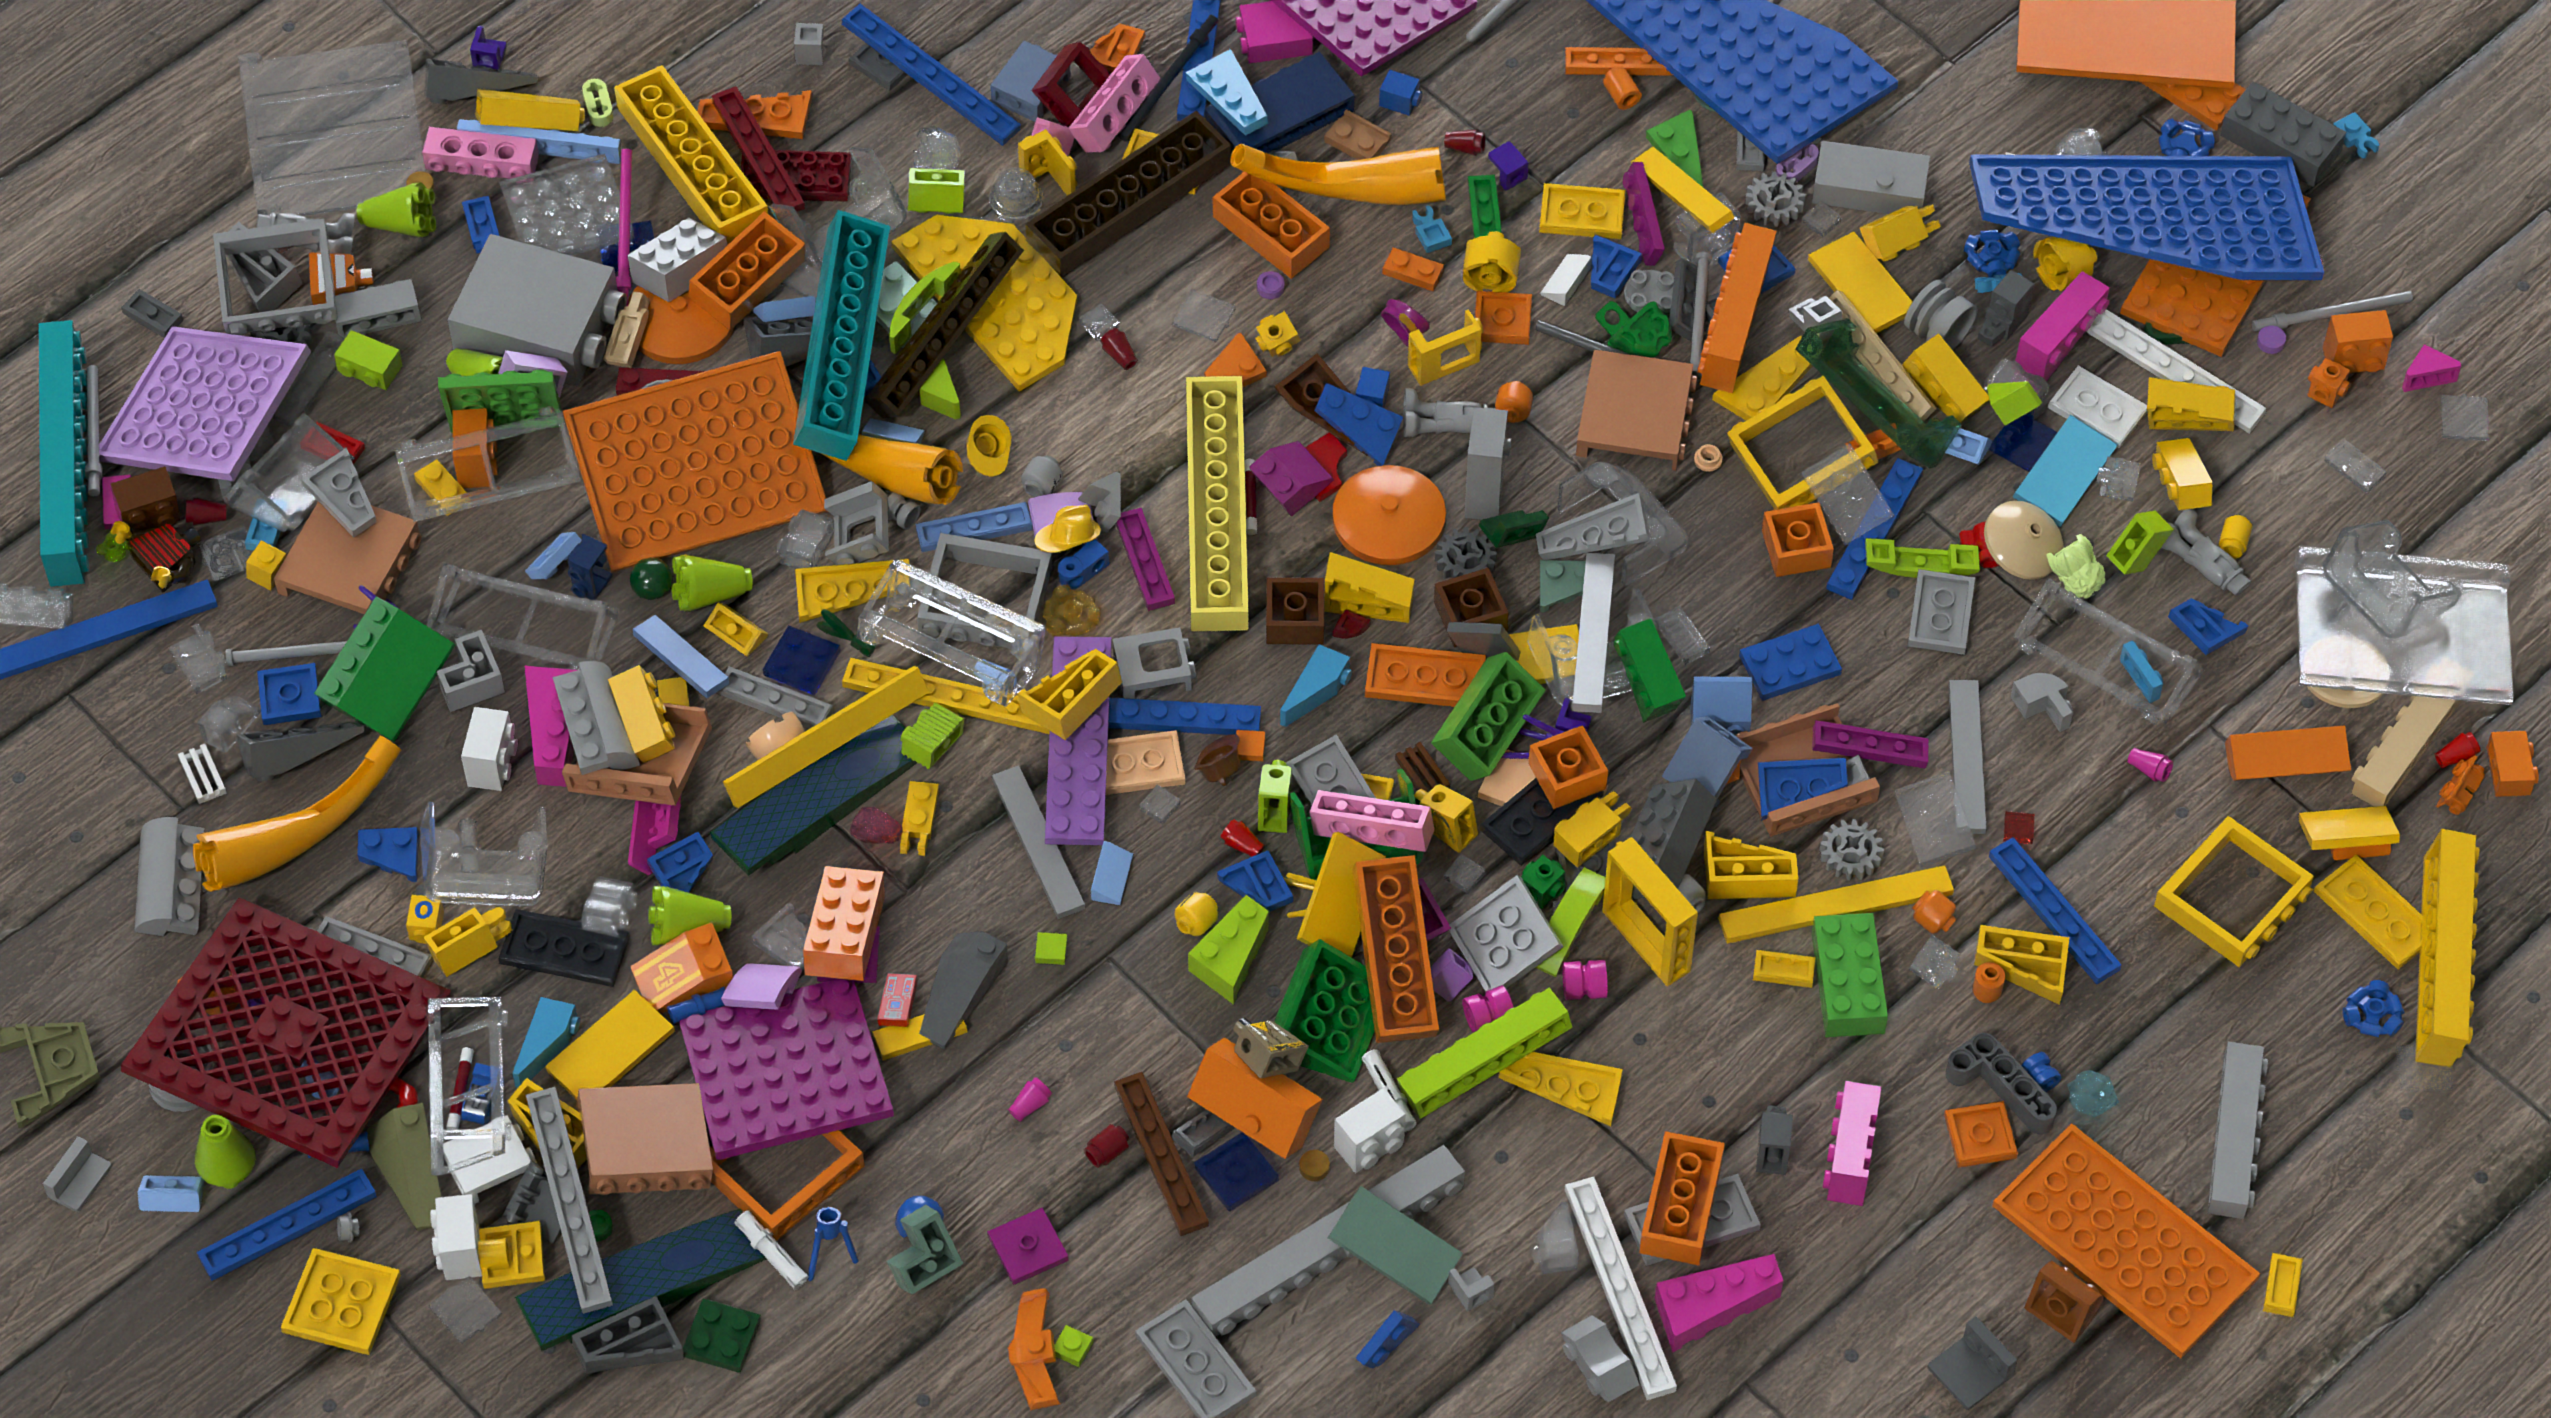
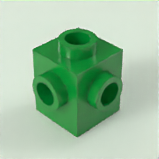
[1521,854,1566,909]

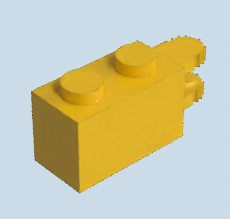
[1860,204,1941,261]
[1553,791,1632,868]
[423,907,512,977]

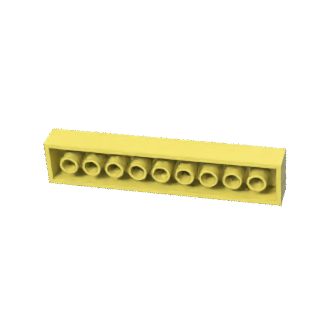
[1186,376,1248,631]

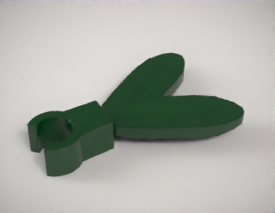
[816,609,877,657]

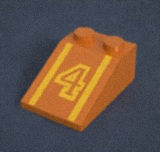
[630,923,733,1014]

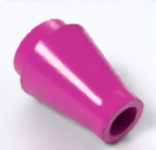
[2127,748,2173,782]
[1008,1077,1052,1122]

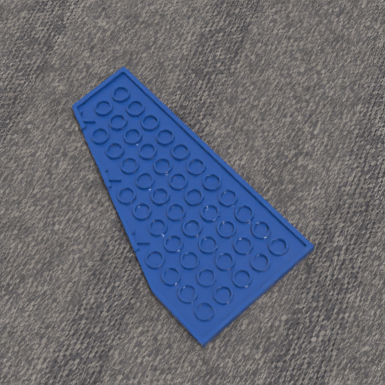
[1586,0,1898,164]
[1969,154,2324,280]

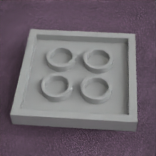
[1449,875,1563,992]

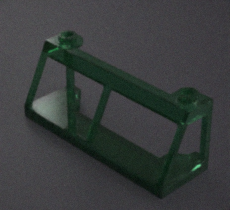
[1795,318,1962,469]

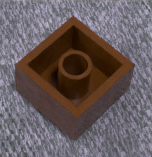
[110,466,180,529]
[1434,568,1509,648]
[1266,577,1324,645]

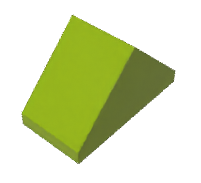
[919,359,961,420]
[1987,381,2042,426]

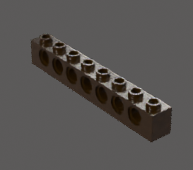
[864,232,1024,419]

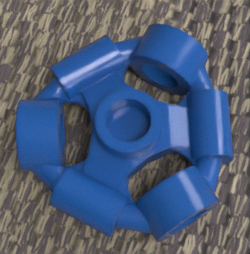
[2158,118,2214,156]
[1964,230,2020,278]
[2342,980,2404,1037]

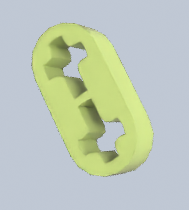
[582,79,613,127]

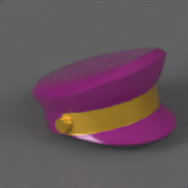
[1381,299,1430,347]

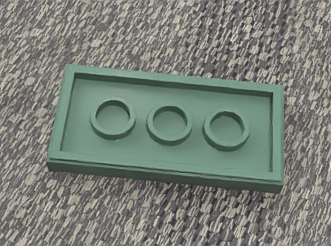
[1327,1186,1463,1305]

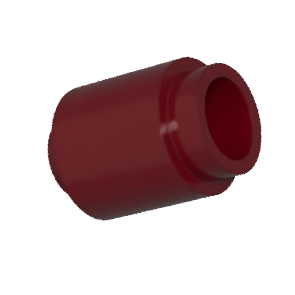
[1084,1124,1129,1168]

